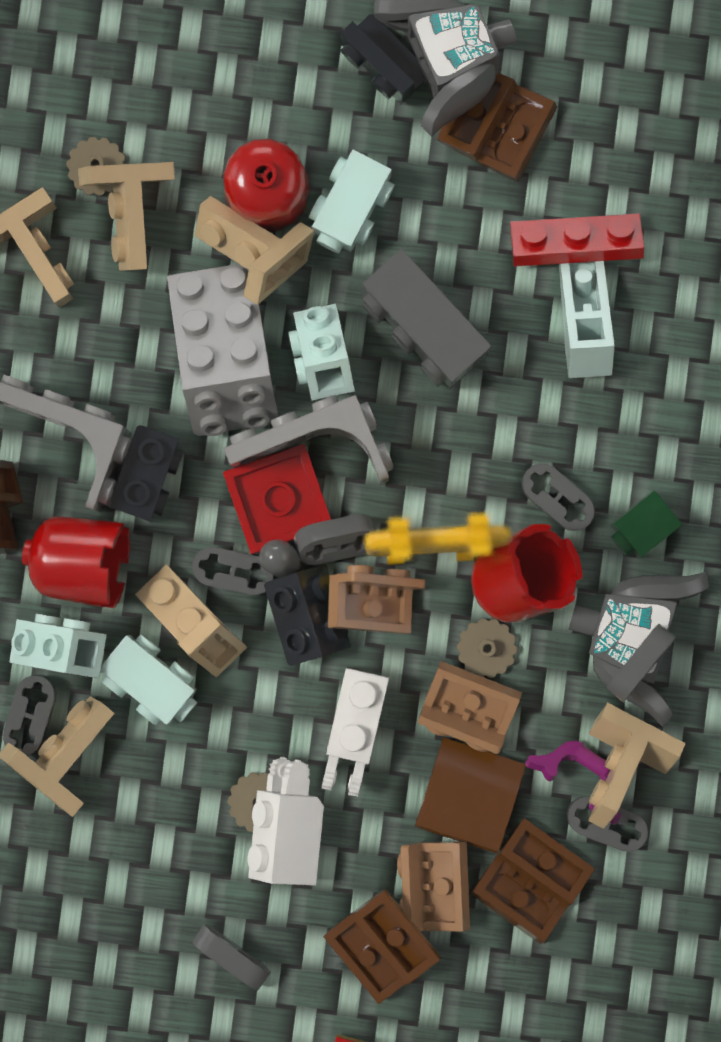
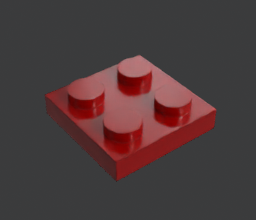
[223,444,331,555]

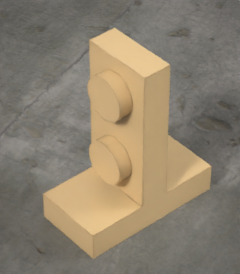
[78,162,175,271]
[0,187,74,308]
[194,196,314,305]
[135,564,247,678]
[0,696,114,817]
[588,703,686,829]

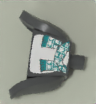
[374,0,517,137]
[569,571,709,728]

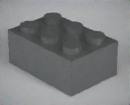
[362,248,491,390]

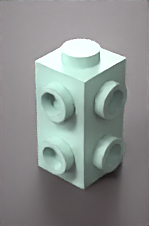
[309,150,395,254]
[289,304,355,400]
[9,614,106,678]
[100,634,197,725]

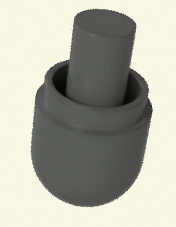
[259,539,304,578]

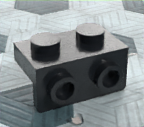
[340,14,426,105]
[110,425,184,522]
[264,564,351,666]

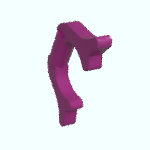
[525,741,621,825]

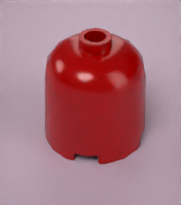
[223,139,310,232]
[22,517,131,608]
[471,524,583,623]

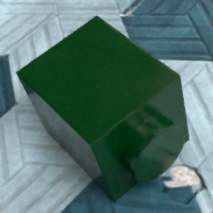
[610,490,682,559]

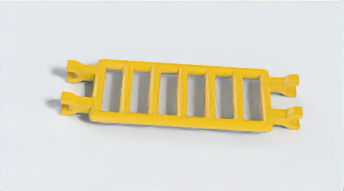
[365,514,511,565]

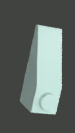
[559,261,614,378]

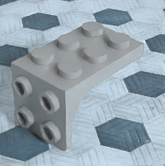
[167,264,278,436]
[0,375,131,513]
[224,395,394,485]

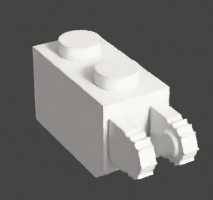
[322,667,389,797]
[248,757,324,885]

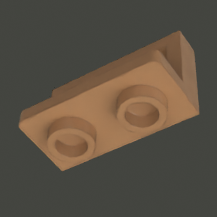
[328,565,425,634]
[418,661,522,754]
[397,842,470,932]

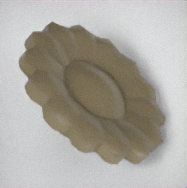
[66,137,125,197]
[457,618,517,678]
[227,772,268,832]

